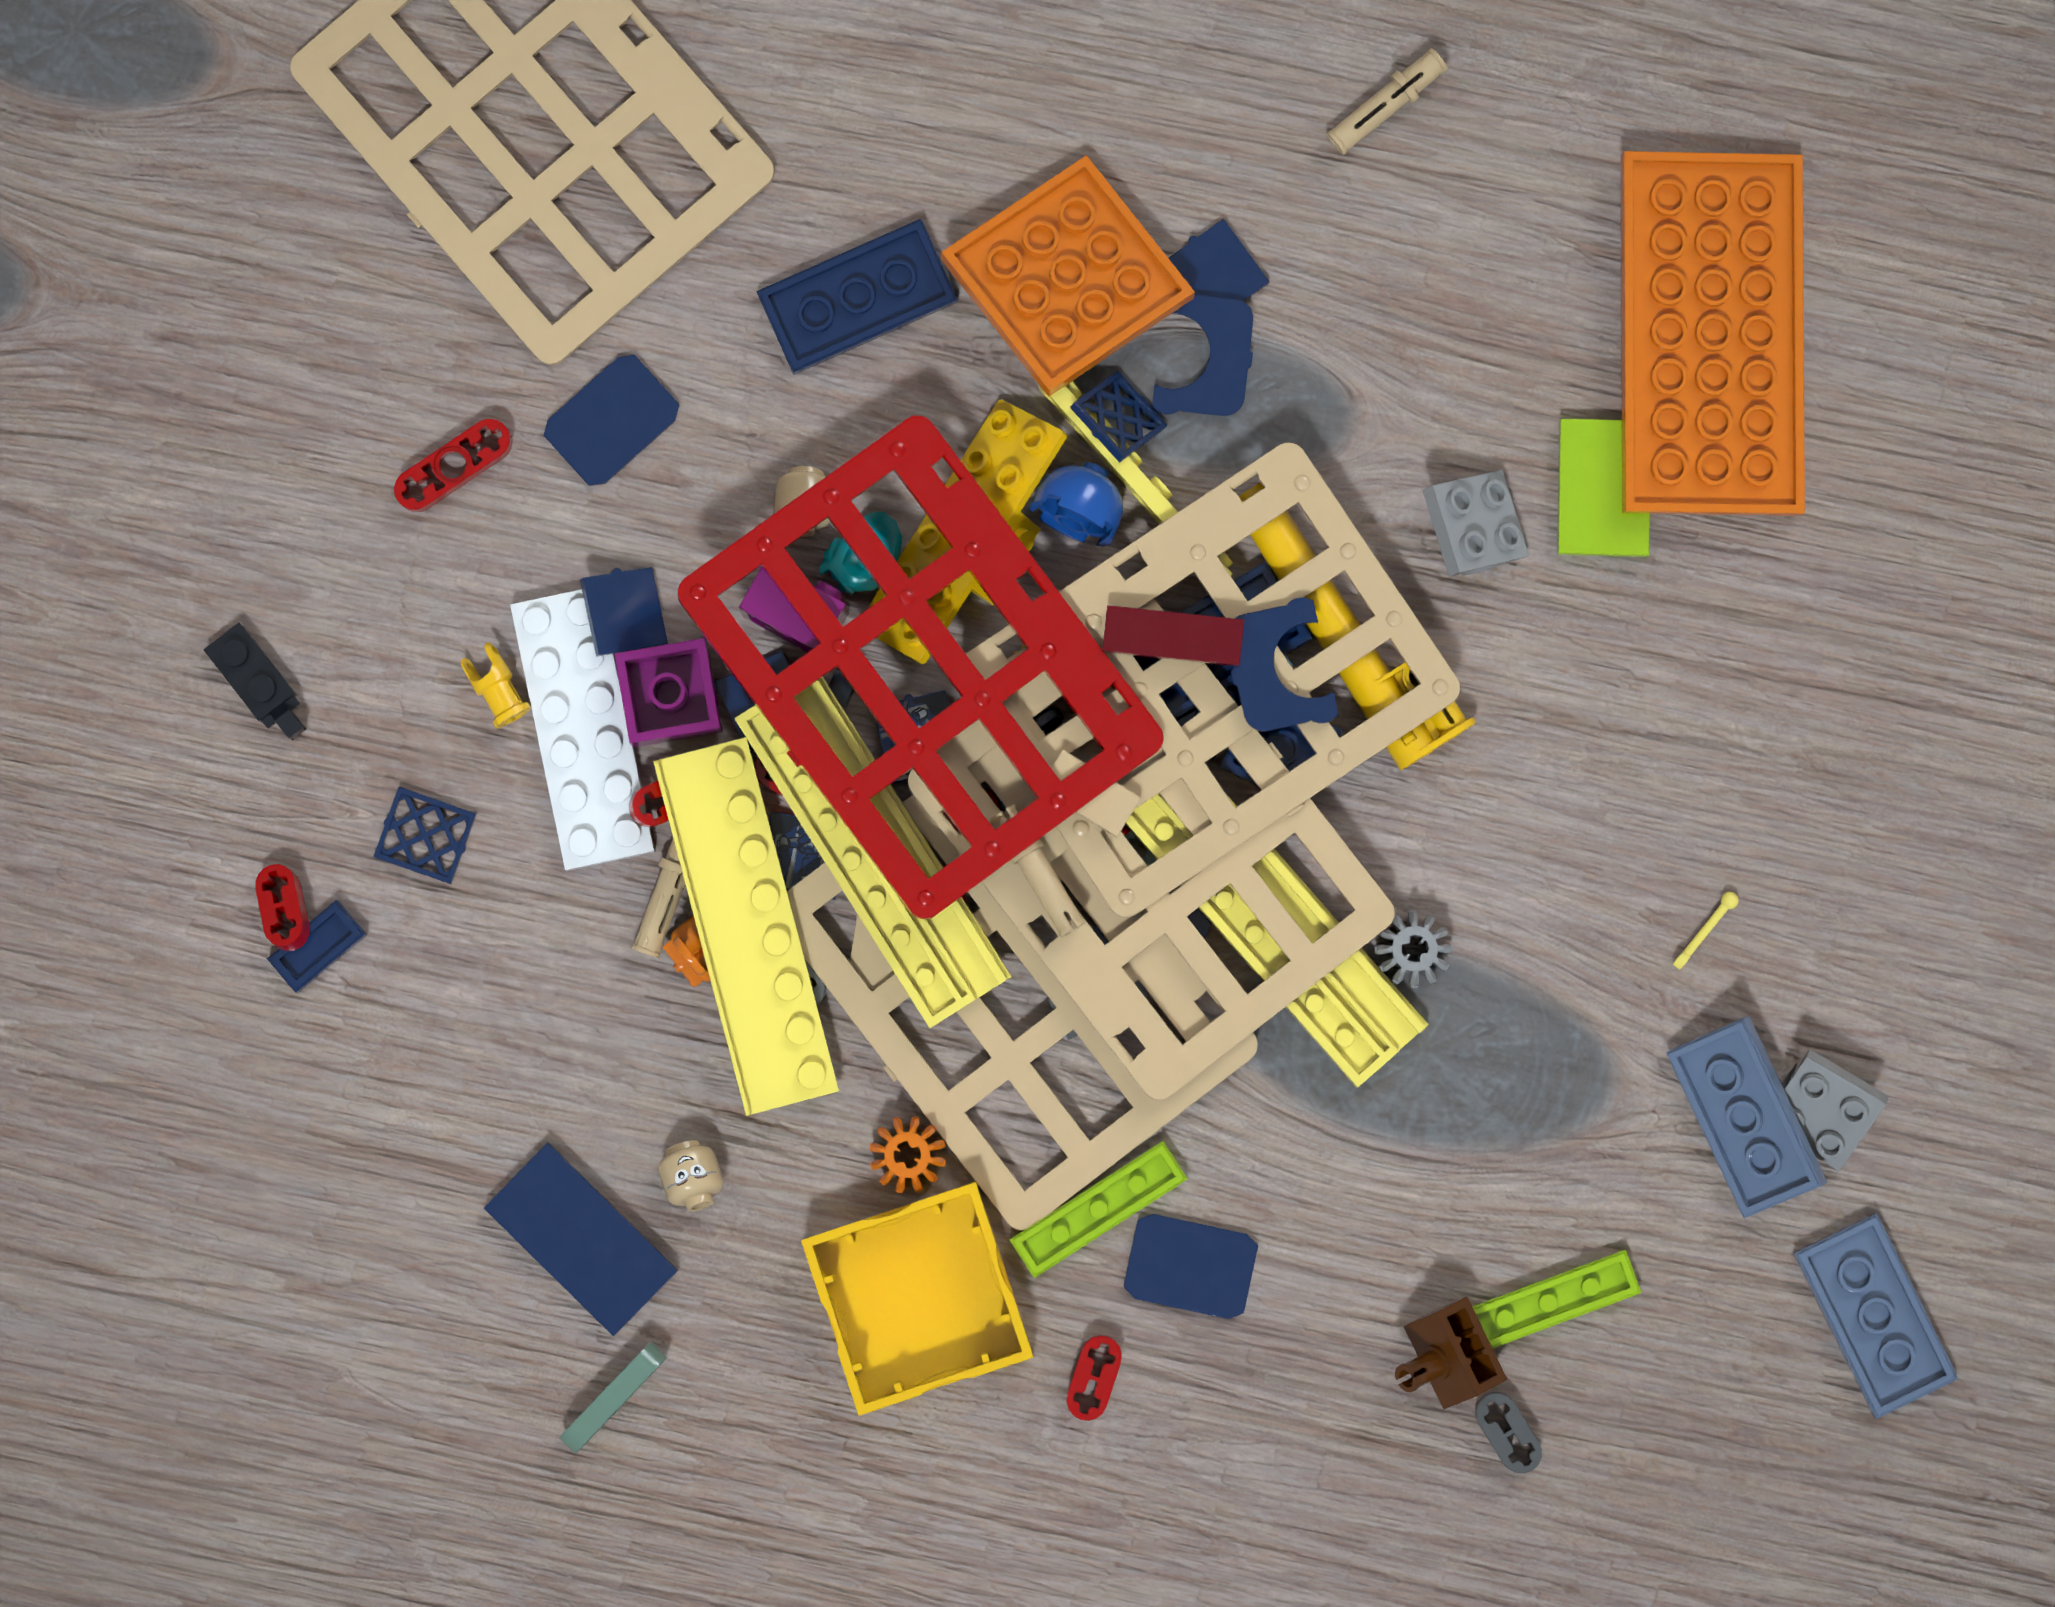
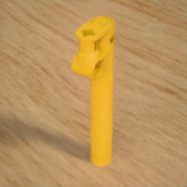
[1239,482,1477,771]

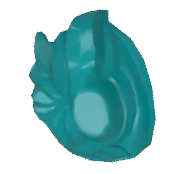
[819,512,902,595]

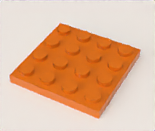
[941,155,1195,397]

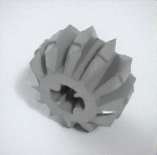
[1374,910,1453,988]

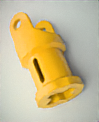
[461,642,531,729]

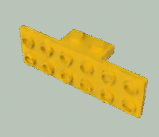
[867,399,1067,664]

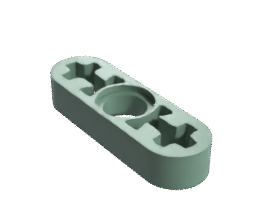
[559,1342,668,1454]

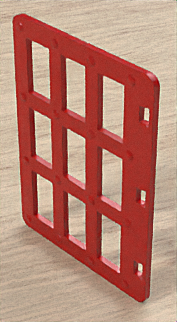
[677,415,1164,919]

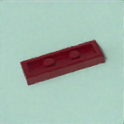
[1102,605,1245,667]

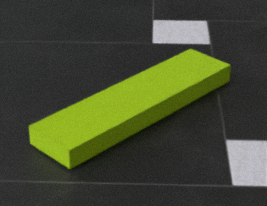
[1010,1141,1188,1278]
[1472,1250,1642,1348]

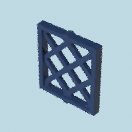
[1070,371,1167,463]
[373,787,477,884]

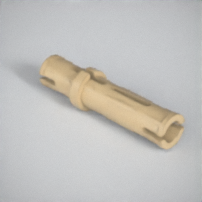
[1326,48,1448,155]
[990,805,1086,938]
[631,839,685,958]

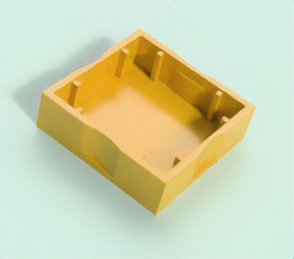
[801,1182,1034,1416]

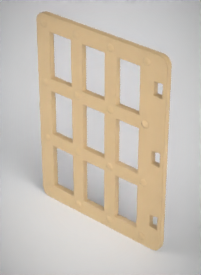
[290,0,774,365]
[966,443,1460,917]
[908,599,1395,1100]
[787,745,1258,1230]

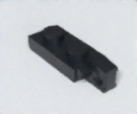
[204,622,307,741]

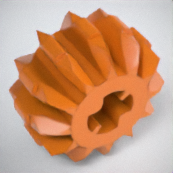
[869,1116,946,1193]

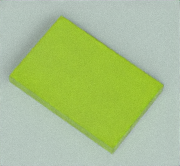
[1557,419,1650,557]

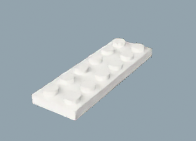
[510,589,655,871]

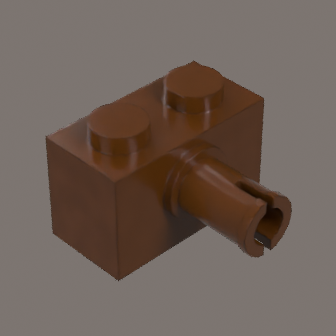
[1395,1296,1508,1410]

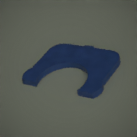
[1152,294,1253,416]
[1231,597,1339,732]

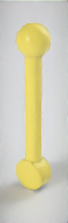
[1673,892,1739,970]

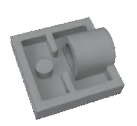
[1422,470,1529,577]
[1782,1049,1889,1171]

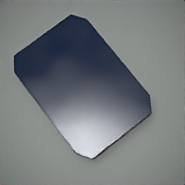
[543,355,680,486]
[1123,1214,1258,1319]

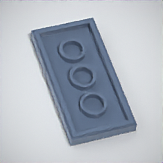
[1666,1015,1827,1218]
[1793,1213,1958,1419]

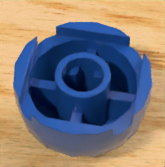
[1030,462,1123,547]

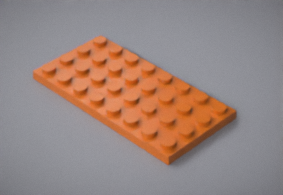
[1621,151,1805,516]

